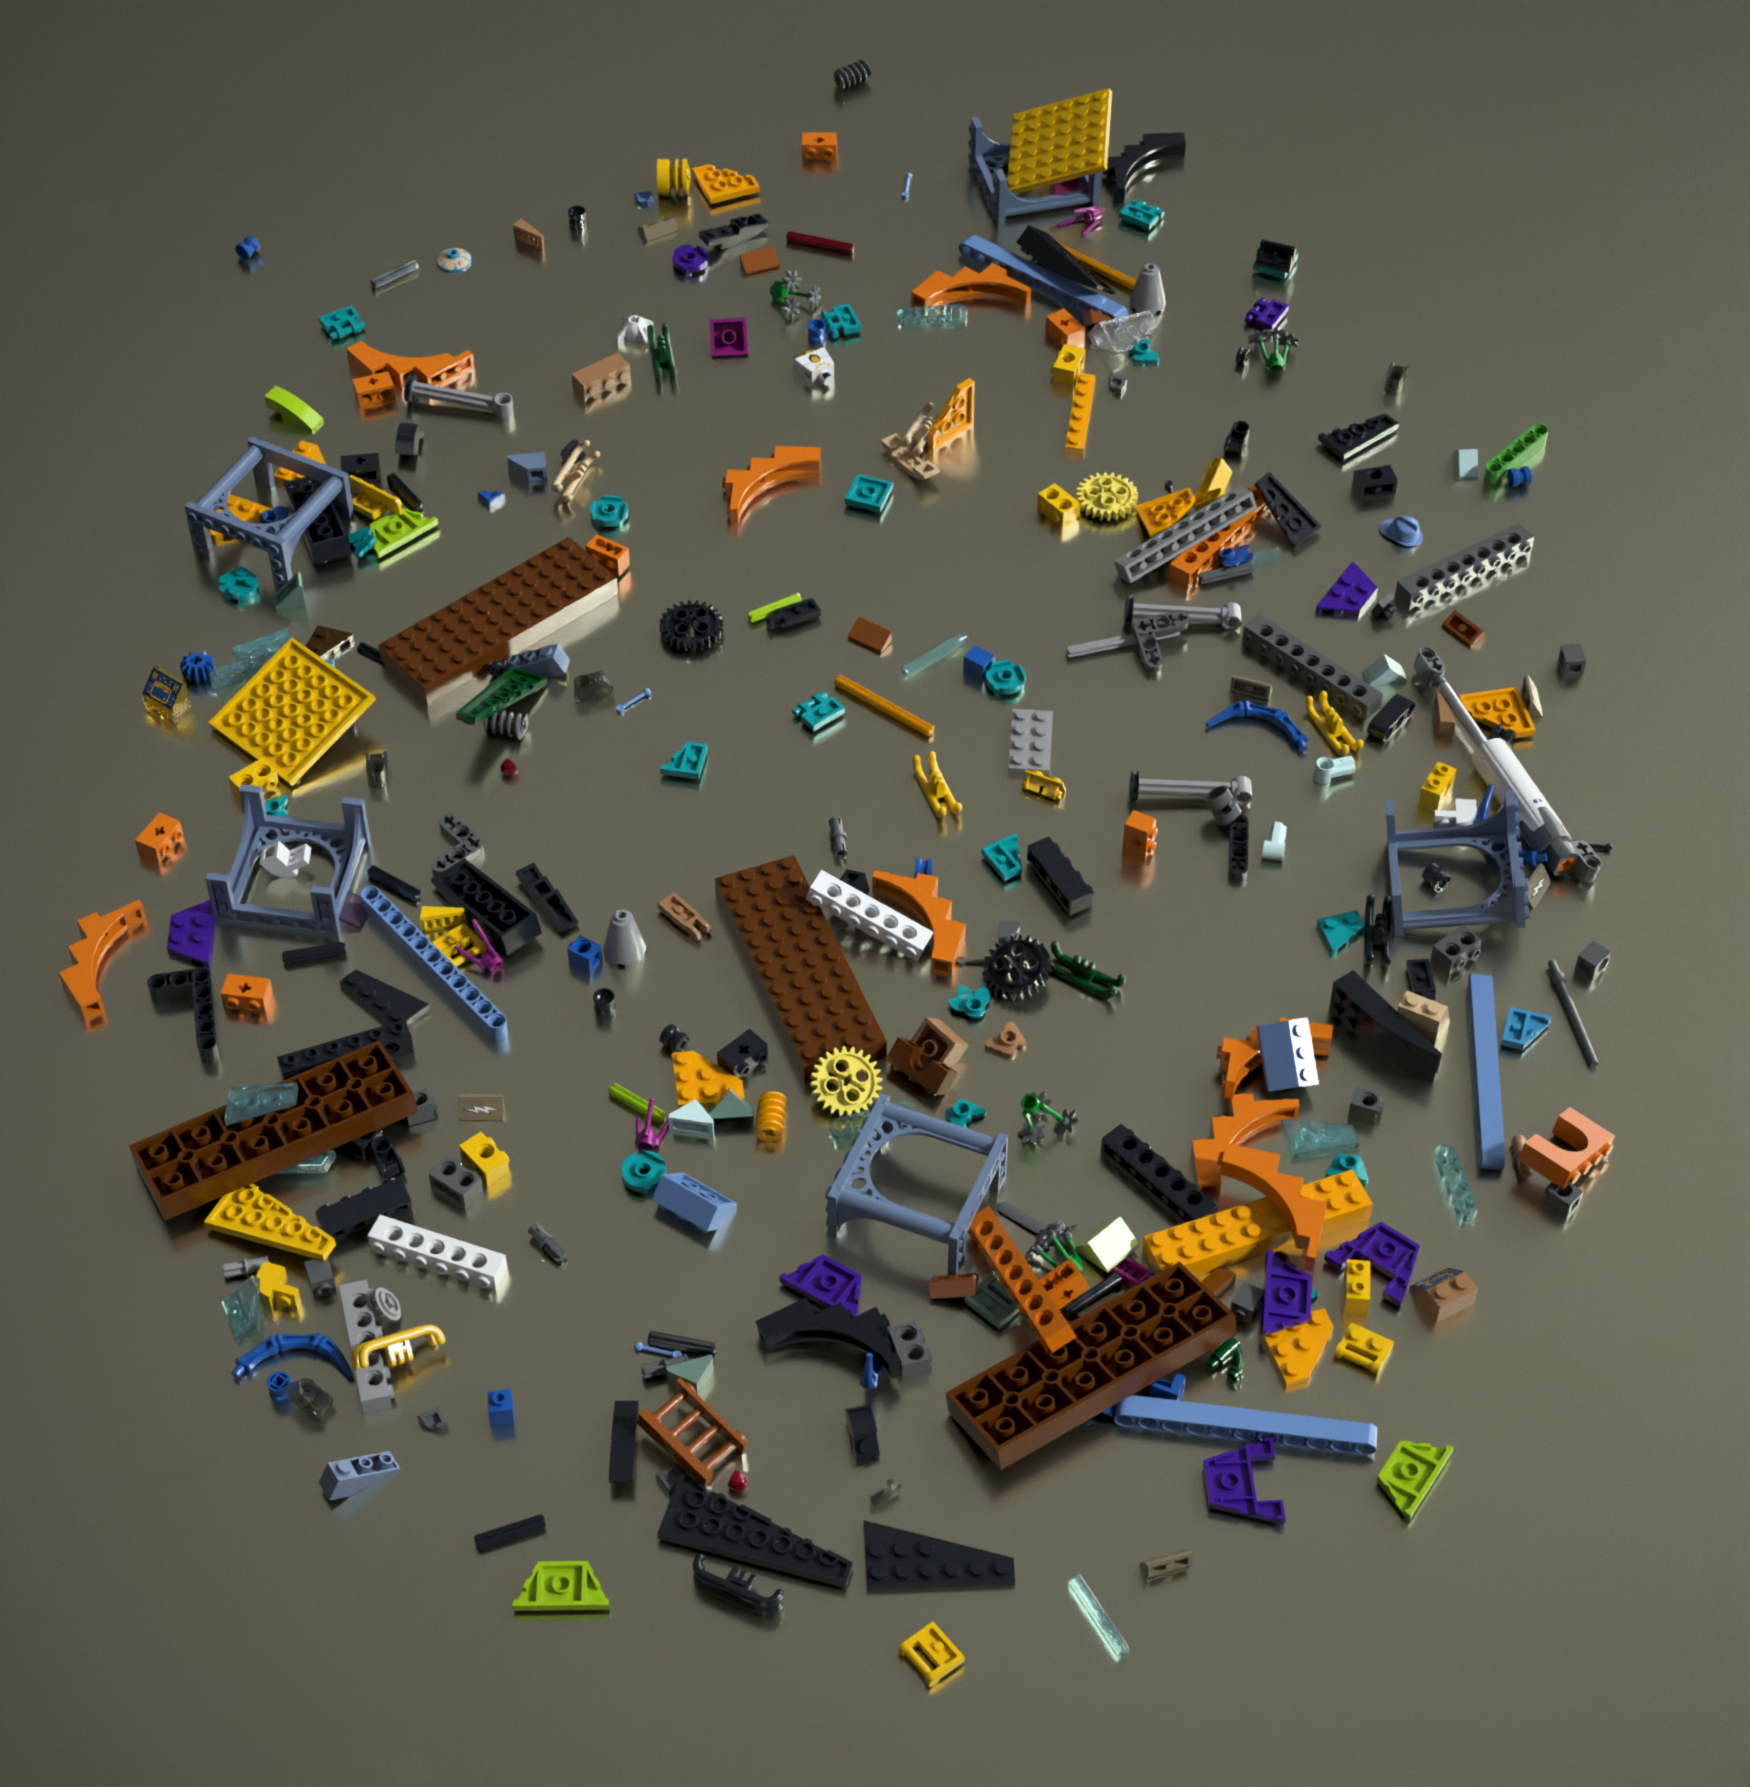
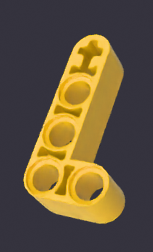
[1193,456,1232,511]

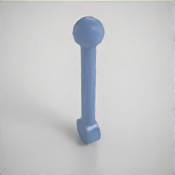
[902,173,912,199]
[616,688,651,713]
[634,1342,682,1358]

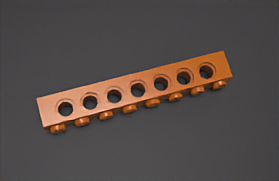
[1169,484,1269,588]
[967,1206,1076,1353]

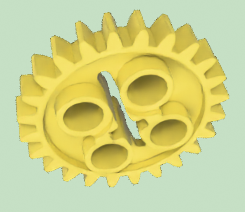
[1076,472,1138,521]
[810,1046,883,1119]

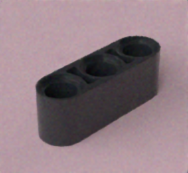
[1367,693,1416,742]

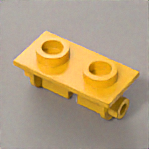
[1021,770,1066,800]

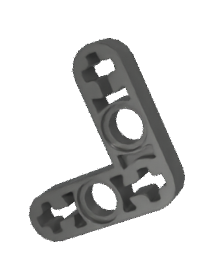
[1133,611,1190,672]
[431,813,484,877]

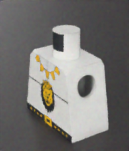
[793,345,834,385]

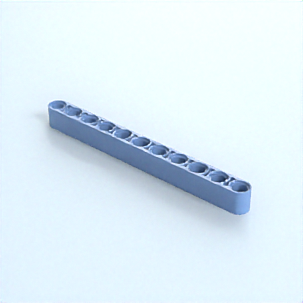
[959,234,1128,328]
[361,886,508,1042]
[1468,974,1505,1170]
[1114,1395,1377,1455]

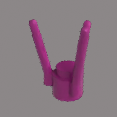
[1057,205,1102,236]
[454,919,503,972]
[635,1098,672,1151]

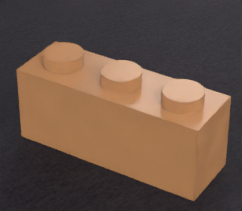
[571,353,631,400]

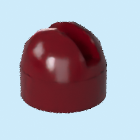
[500,758,519,776]
[728,1470,748,1491]

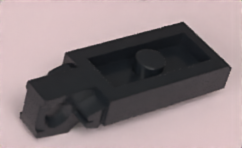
[766,598,821,630]
[1406,959,1436,1000]

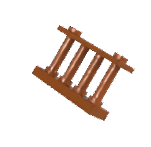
[637,1378,747,1487]

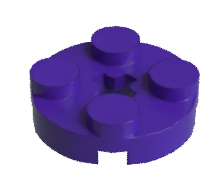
[672,245,708,275]

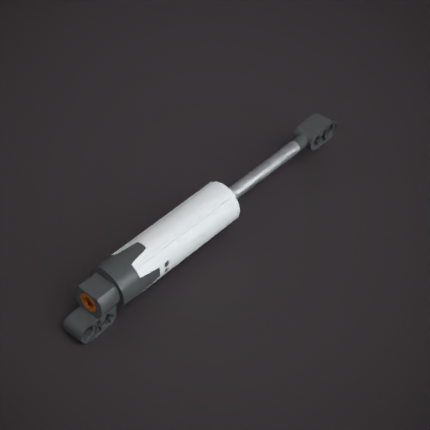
[1413,647,1602,883]

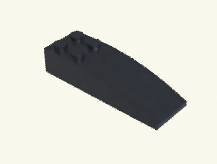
[1016,225,1116,295]
[283,477,352,565]
[431,858,542,955]
[1329,970,1442,1083]

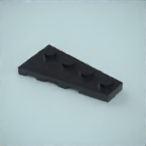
[1318,414,1399,460]
[1255,471,1322,550]
[339,969,430,1025]

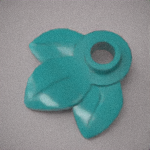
[948,985,990,1018]

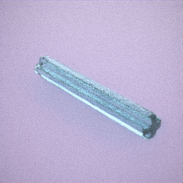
[902,633,967,676]
[1069,1573,1129,1658]

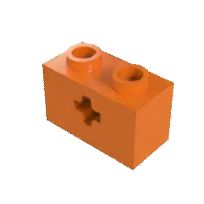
[802,132,837,159]
[1045,308,1085,346]
[352,371,396,407]
[1122,810,1158,860]
[135,812,183,862]
[220,974,273,1012]
[1039,1258,1090,1310]

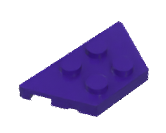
[1316,562,1378,616]
[167,900,215,967]
[1261,1250,1312,1335]
[779,1255,862,1317]

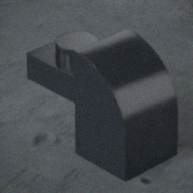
[395,422,424,455]
[845,1404,880,1460]

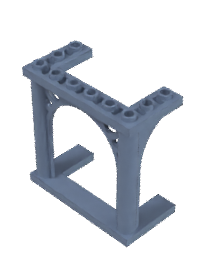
[968,117,1102,224]
[184,437,354,585]
[205,784,371,936]
[1385,789,1529,937]
[825,1093,1008,1275]

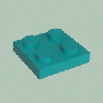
[844,474,893,513]

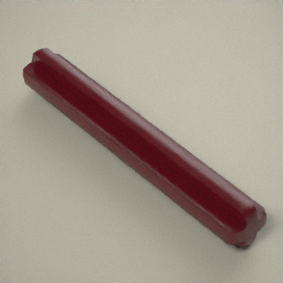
[786,231,854,254]

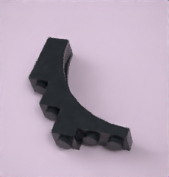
[1102,132,1186,203]
[755,1297,902,1379]

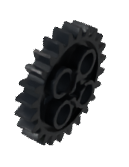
[659,600,724,652]
[982,935,1052,1001]

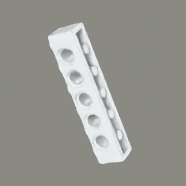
[806,870,934,961]
[368,1215,507,1290]

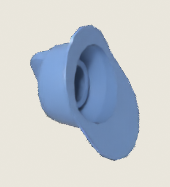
[1379,516,1423,547]

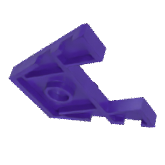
[1324,1222,1420,1307]
[1203,1437,1286,1524]

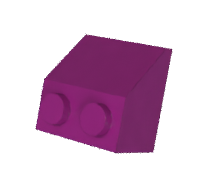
[709,317,748,356]

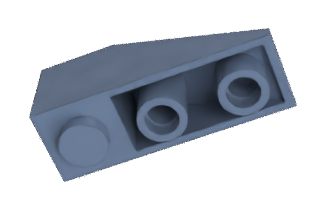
[506,644,570,678]
[319,1451,400,1501]

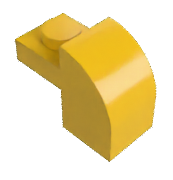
[255,1261,301,1310]

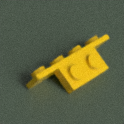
[348,475,403,520]

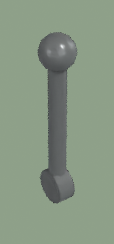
[957,957,987,966]

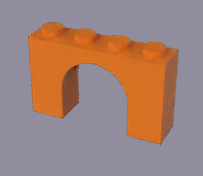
[1518,1107,1615,1189]

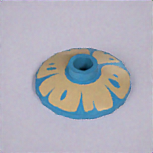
[436,248,472,272]

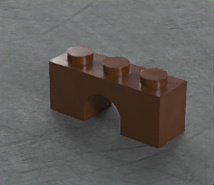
[885,1037,958,1096]

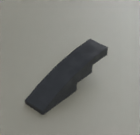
[515,862,579,933]
[609,1401,639,1483]

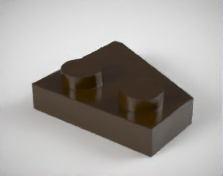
[305,626,354,660]

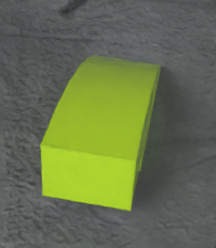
[265,386,323,432]

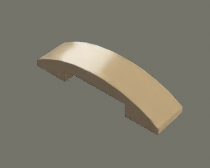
[881,433,940,480]

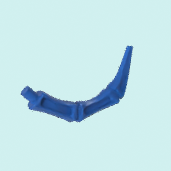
[1205,700,1308,752]
[1473,784,1548,868]
[231,1333,354,1379]
[859,1353,882,1389]

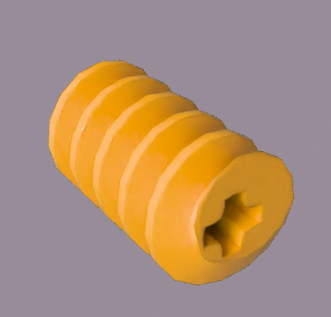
[755,1092,786,1142]

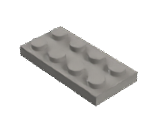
[1008,709,1053,776]

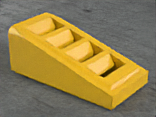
[420,906,466,931]

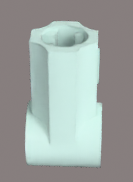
[1313,756,1356,784]
[1262,821,1287,862]

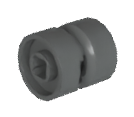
[1204,785,1241,825]

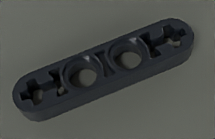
[1228,814,1249,882]

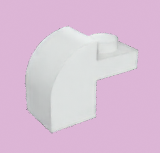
[1432,799,1477,828]
[260,841,311,878]

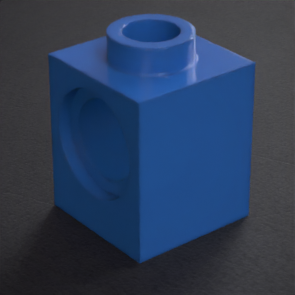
[567,935,602,973]
[487,1389,515,1427]

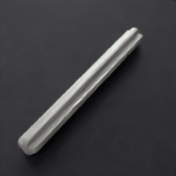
[1066,625,1180,658]

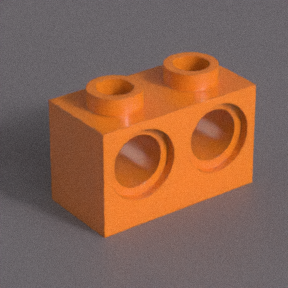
[585,534,630,576]

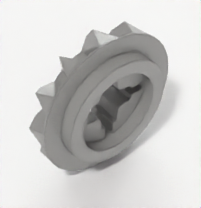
[371,1287,401,1323]

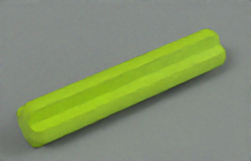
[747,593,802,623]
[608,1083,666,1123]

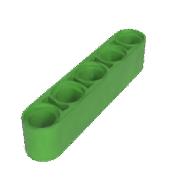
[1483,424,1548,486]

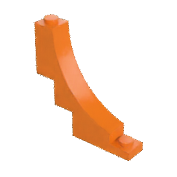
[346,341,474,388]
[1217,1143,1327,1271]

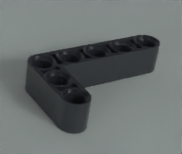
[147,968,220,1064]

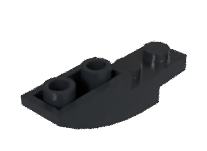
[699,214,769,249]

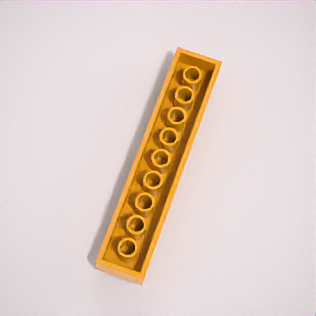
[1142,1169,1373,1277]

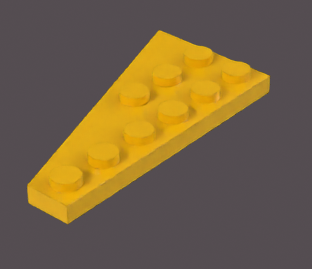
[204,1183,336,1261]

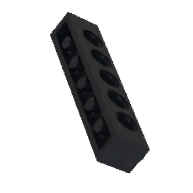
[277,1019,414,1080]
[1101,1124,1218,1223]

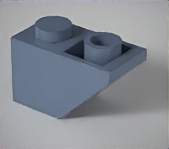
[507,452,548,483]

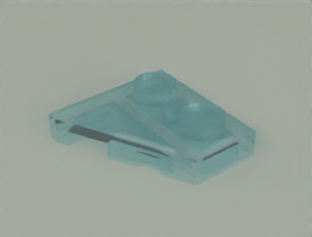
[221,1275,260,1340]

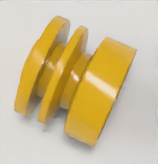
[657,159,691,196]

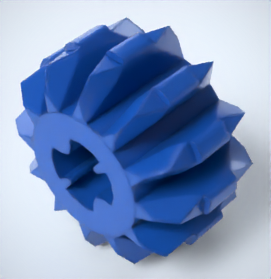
[180,650,215,684]

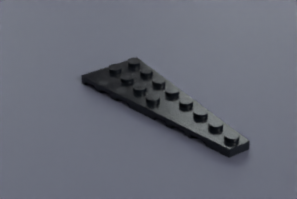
[657,1473,853,1588]

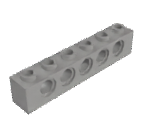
[339,1279,395,1414]

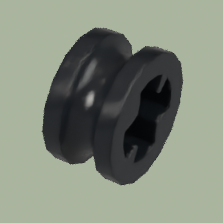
[1236,347,1250,365]
[488,660,508,680]

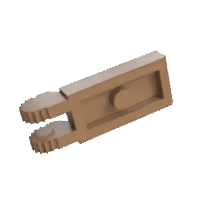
[657,892,712,941]

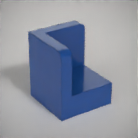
[963,645,995,680]
[1150,1373,1186,1401]

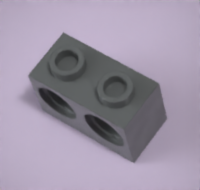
[1431,925,1482,974]
[428,1156,483,1208]
[888,1321,932,1379]

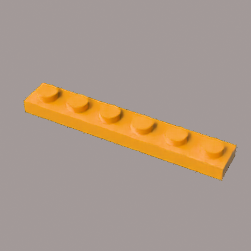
[1065,373,1096,454]

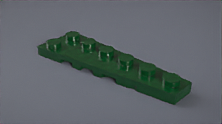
[456,666,547,725]

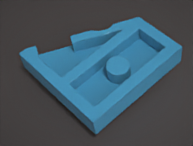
[1501,1007,1552,1050]

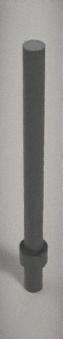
[1548,960,1599,1067]

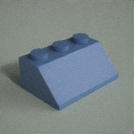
[1256,1018,1319,1092]
[652,1172,738,1232]

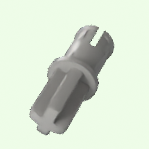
[222,1256,269,1278]

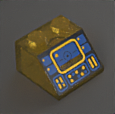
[142,665,191,724]

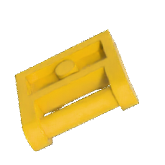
[432,923,487,967]
[1334,1323,1394,1375]
[898,1621,965,1687]

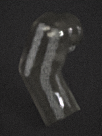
[869,1478,902,1508]

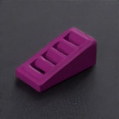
[1109,1256,1154,1289]

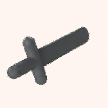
[997,1202,1070,1250]

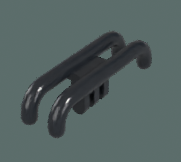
[1365,894,1392,967]
[692,1554,785,1617]

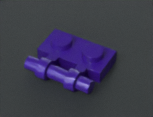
[1245,298,1289,330]

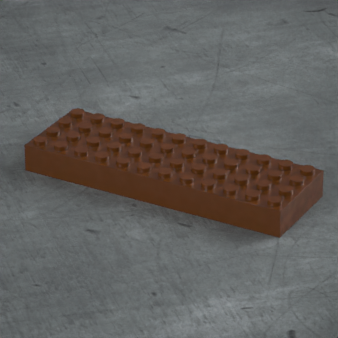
[378,537,618,705]
[715,855,887,1083]
[129,1040,418,1221]
[945,1262,1237,1470]

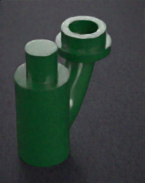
[1207,1337,1244,1383]

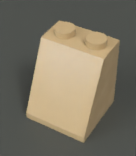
[1397,991,1450,1048]

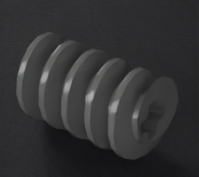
[834,59,871,91]
[483,710,528,739]

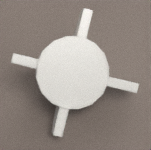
[616,315,653,347]

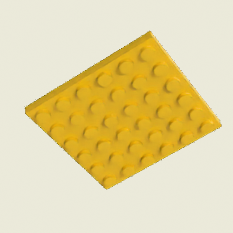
[1007,88,1112,194]
[208,637,376,786]

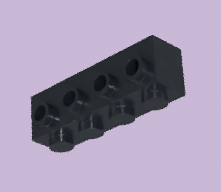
[1027,837,1094,915]
[315,1177,412,1240]

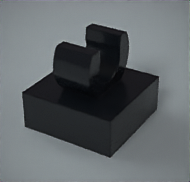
[560,439,586,464]
[1370,592,1397,620]

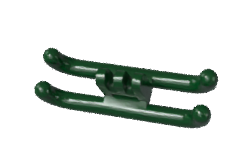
[647,323,677,379]
[1049,941,1126,999]

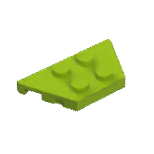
[369,508,438,558]
[1377,1440,1454,1520]
[512,1561,610,1611]

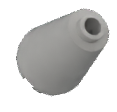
[1130,263,1166,315]
[603,909,646,967]

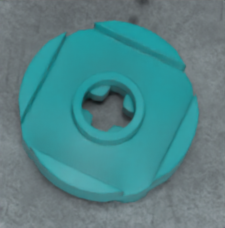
[590,495,629,528]
[219,566,259,602]
[986,660,1026,696]
[621,1151,667,1195]

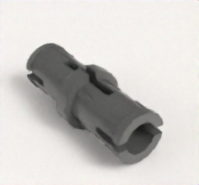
[829,817,847,858]

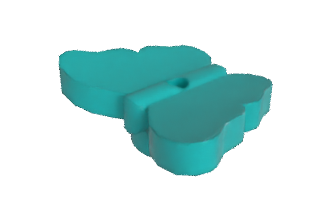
[1128,339,1159,364]
[348,527,376,558]
[265,795,289,818]
[945,1099,987,1128]
[1325,1153,1368,1184]

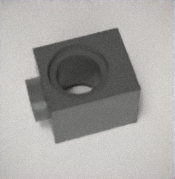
[1558,644,1586,676]
[1575,941,1611,980]
[1348,1087,1384,1124]
[406,1089,437,1126]
[1544,1182,1583,1218]
[304,1258,336,1297]
[1230,1282,1263,1324]

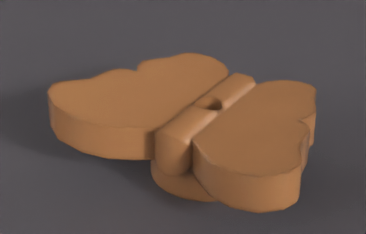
[985,1022,1026,1057]

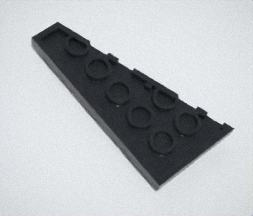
[863,1520,1015,1590]

